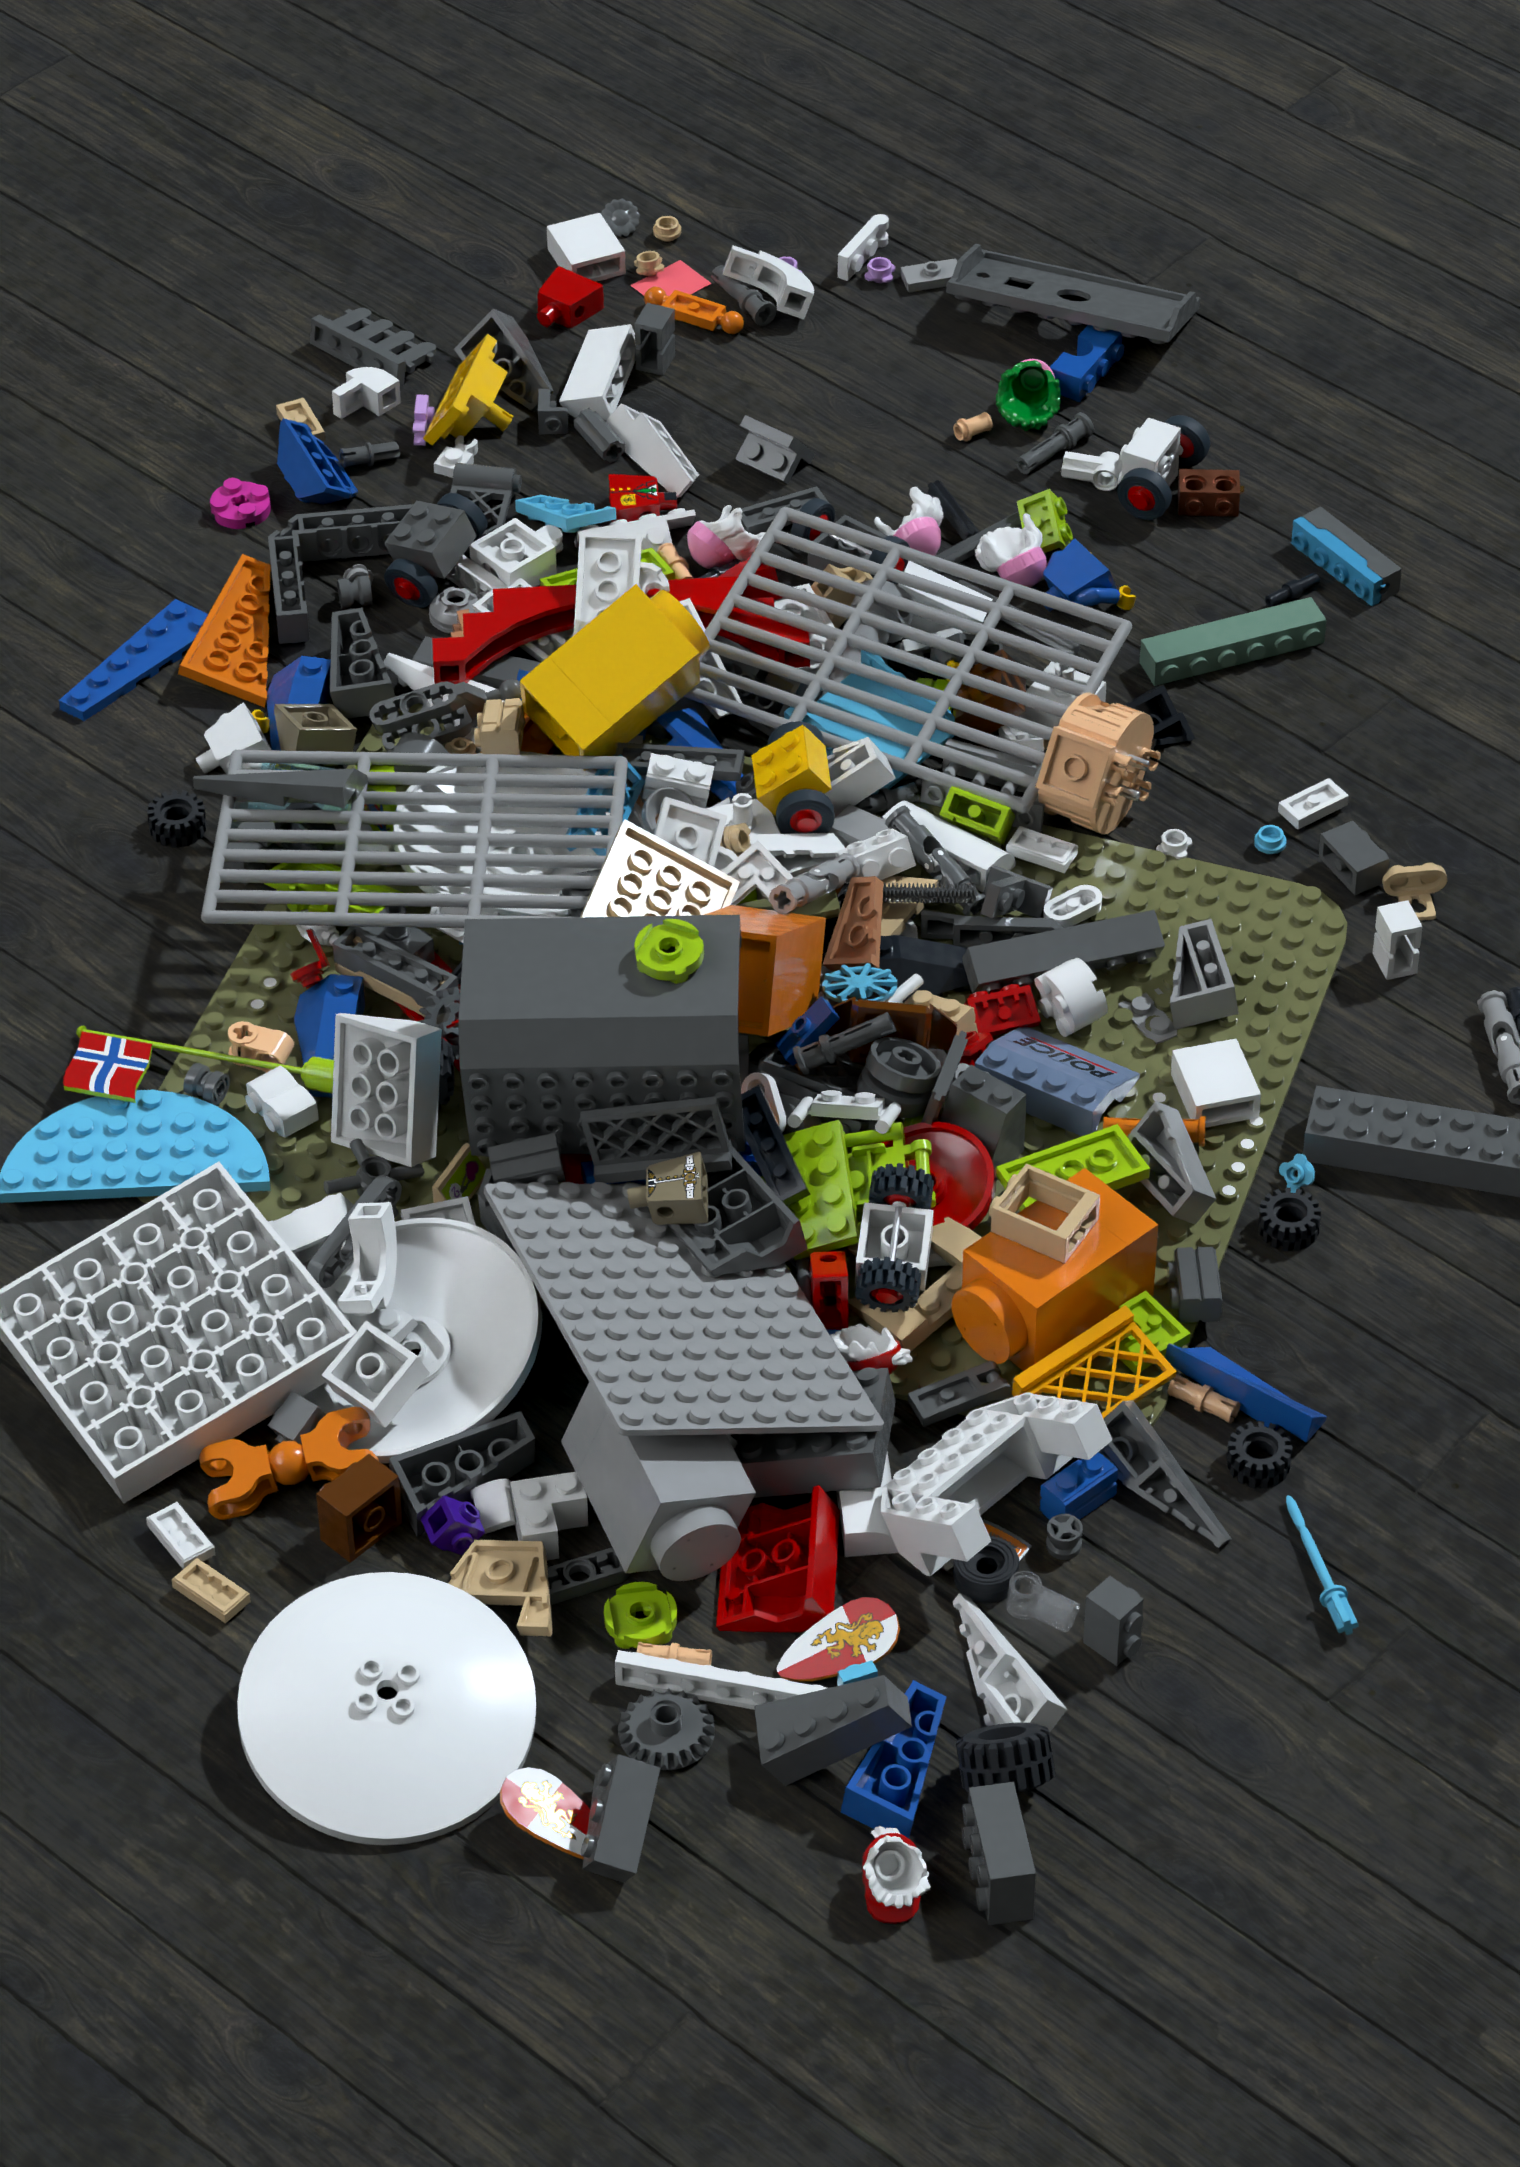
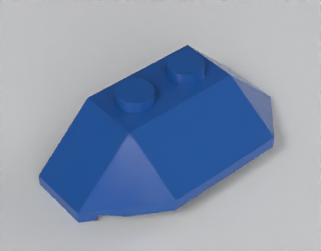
[277,418,358,505]

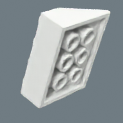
[331,1013,442,1167]

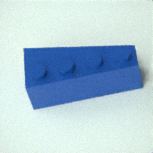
[841,1680,946,1838]

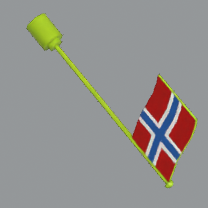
[63,1026,334,1103]

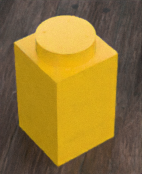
[520,584,710,771]

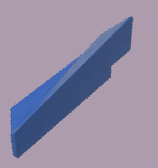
[656,708,744,801]
[1165,1343,1327,1442]

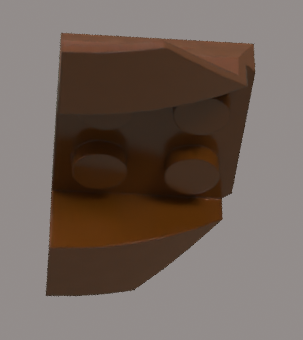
[824,996,957,1063]

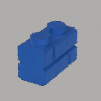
[1040,1452,1118,1520]

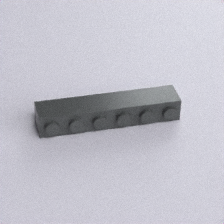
[962,910,1165,994]

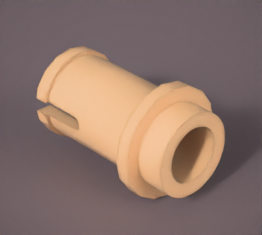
[953,412,993,441]

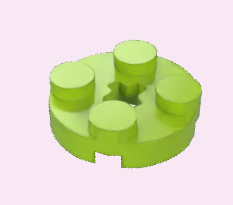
[634,919,704,984]
[604,1582,677,1649]

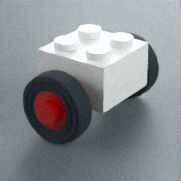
[1117,415,1210,520]

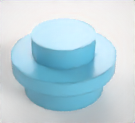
[1254,825,1286,854]

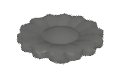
[601,198,640,237]

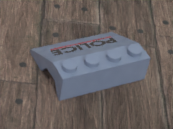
[975,1027,1140,1136]

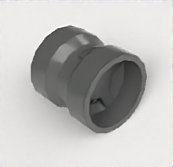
[337,575,372,609]
[183,1063,230,1105]

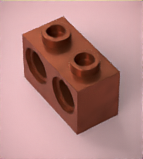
[1178,469,1240,517]

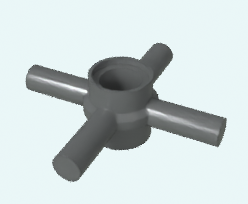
[324,1139,424,1218]

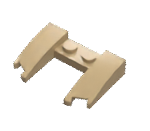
[848,1217,982,1352]

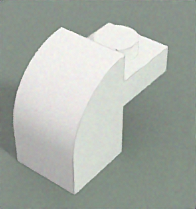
[332,367,401,419]

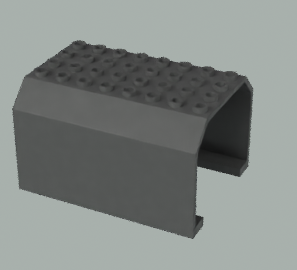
[459,915,749,1157]

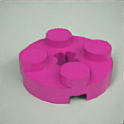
[210,478,271,529]

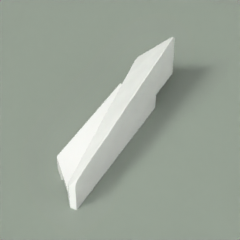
[606,403,699,498]

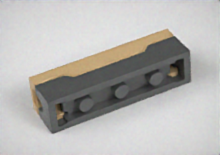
[332,926,459,1017]

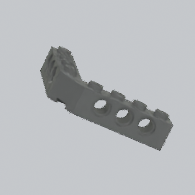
[268,504,414,644]

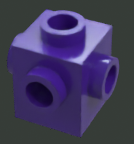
[420,1495,485,1555]

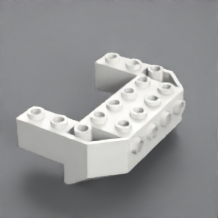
[881,1392,1112,1576]

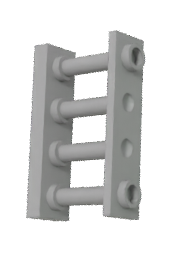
[920,738,1045,833]

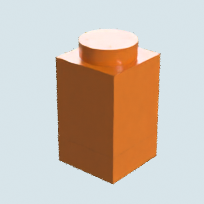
[704,905,826,1037]
[951,1168,1158,1371]

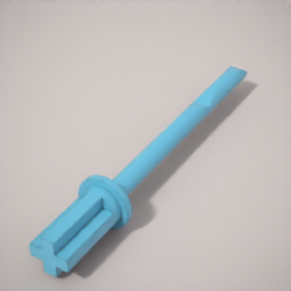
[1286,1495,1359,1635]

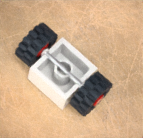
[855,1163,934,1313]

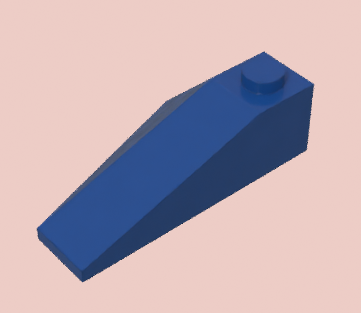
[266,656,331,770]
[294,974,365,1098]

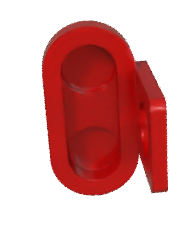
[290,929,331,989]

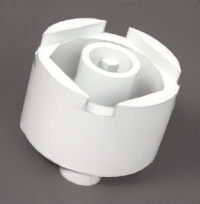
[1034,958,1108,1037]

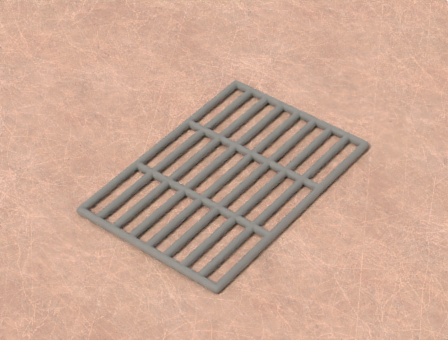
[683,507,1132,814]
[201,750,628,928]

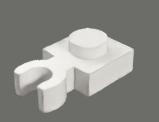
[434,435,478,478]

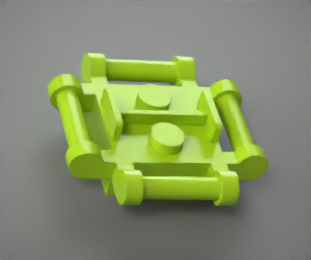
[844,1122,936,1232]

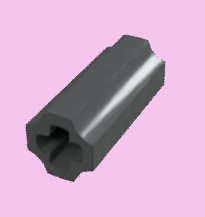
[574,408,625,463]

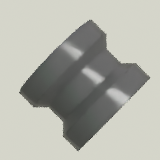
[1046,1514,1083,1560]

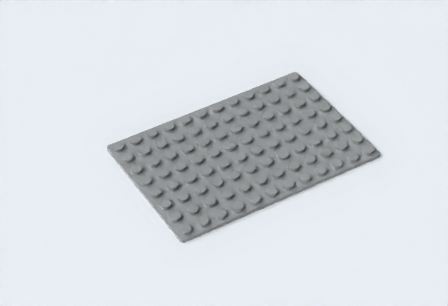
[483,1182,884,1436]

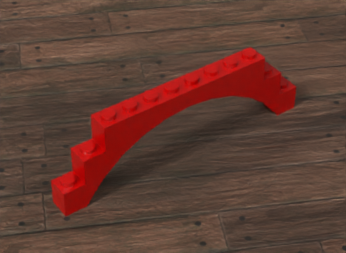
[432,576,810,684]

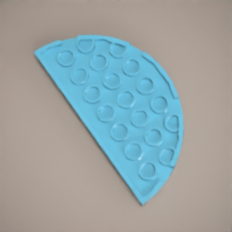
[0,1089,271,1203]

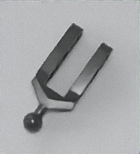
[370,678,522,751]

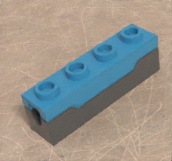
[1291,506,1402,606]

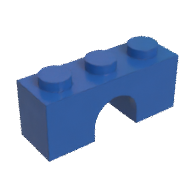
[1050,325,1124,402]

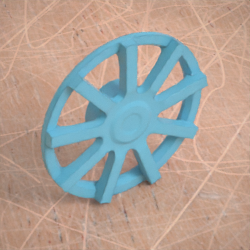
[822,963,897,1003]

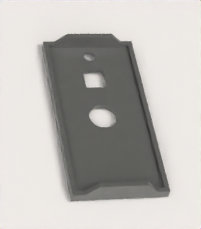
[946,244,1201,344]

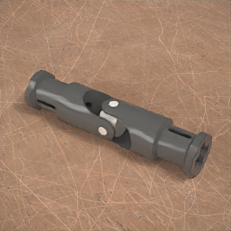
[885,805,985,916]

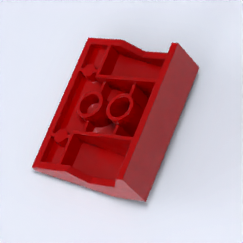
[716,1485,840,1632]

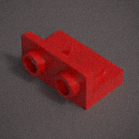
[964,984,1041,1036]

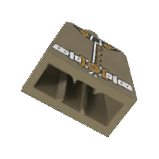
[627,1152,708,1225]

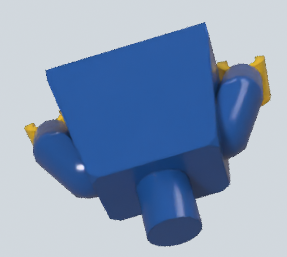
[1043,539,1136,612]

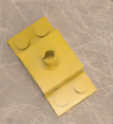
[423,334,514,445]

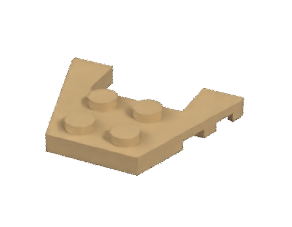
[448,1540,552,1636]

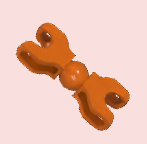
[199,1407,379,1520]

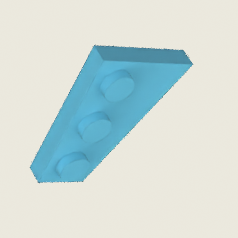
[515,495,616,533]

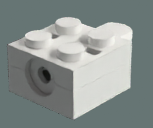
[469,518,563,588]

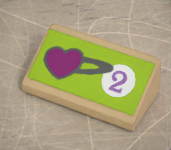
[432,1143,486,1203]

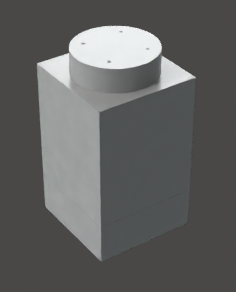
[561,1382,756,1581]

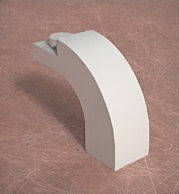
[723,245,814,319]
[337,1202,397,1316]

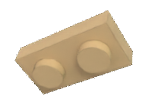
[276,398,325,442]

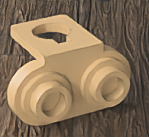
[1382,863,1447,921]

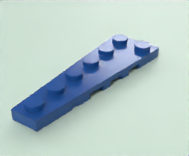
[59,599,208,721]

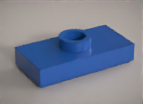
[775,996,839,1065]

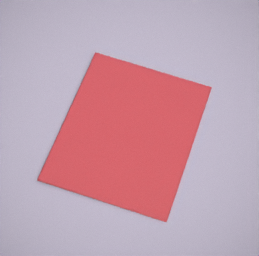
[630,260,712,296]

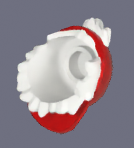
[830,1323,912,1375]
[862,1826,931,1924]

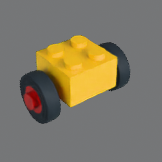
[751,721,835,834]

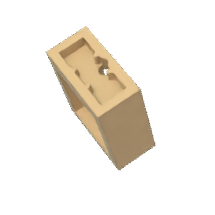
[989,1164,1100,1263]

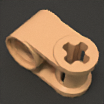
[228,1021,294,1073]

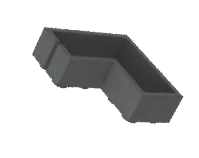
[735,1368,896,1498]

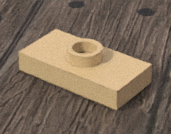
[172,1558,251,1623]

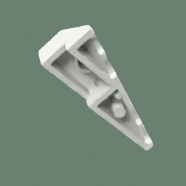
[953,1593,1068,1733]

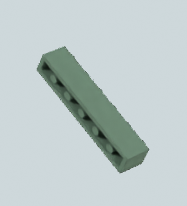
[1140,597,1326,686]

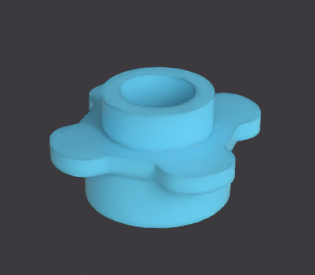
[1279,1154,1315,1193]

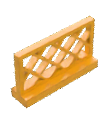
[1012,1305,1177,1419]

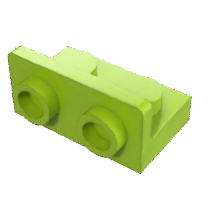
[1017,489,1073,553]

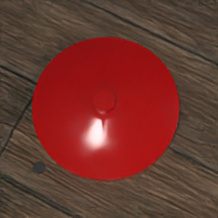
[881,1122,996,1230]

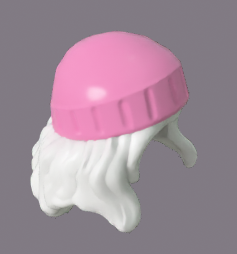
[874,487,944,562]
[687,505,766,569]
[975,513,1047,588]

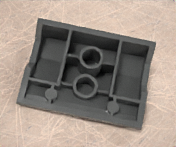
[667,1147,808,1276]

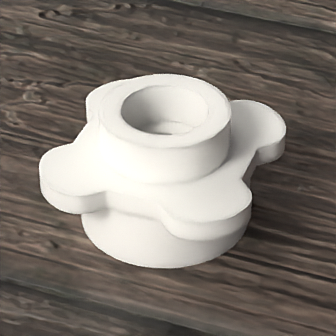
[1156,829,1192,859]

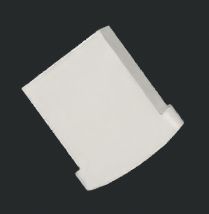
[470,1479,516,1534]

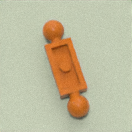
[644,286,744,334]

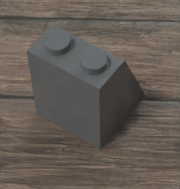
[940,1065,1027,1178]

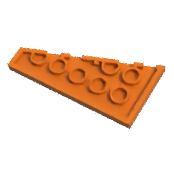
[178,554,271,707]

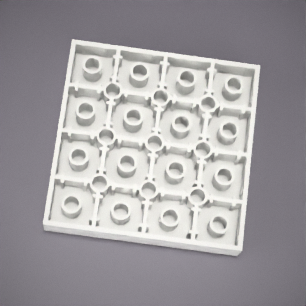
[0,1162,357,1503]

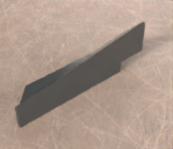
[921,910,1064,948]

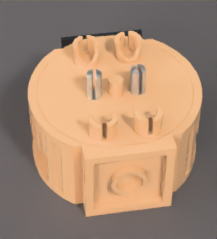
[1035,692,1161,834]

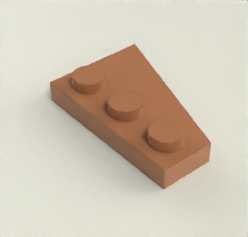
[823,876,884,971]

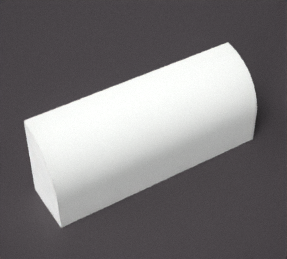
[559,324,637,420]
[882,801,1016,892]
[836,1451,899,1557]

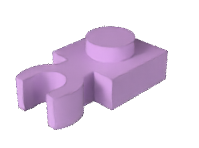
[413,395,435,446]

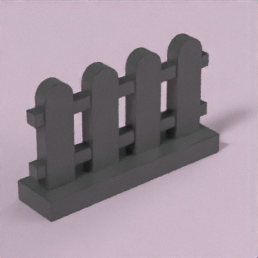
[310,308,436,387]

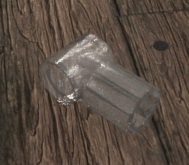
[1006,1571,1080,1632]

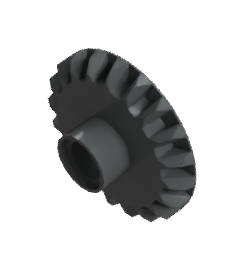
[618,1688,715,1770]

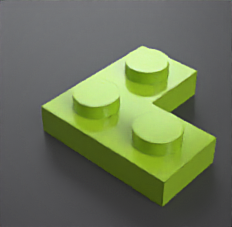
[1114,1290,1191,1374]

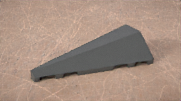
[1099,1400,1232,1548]

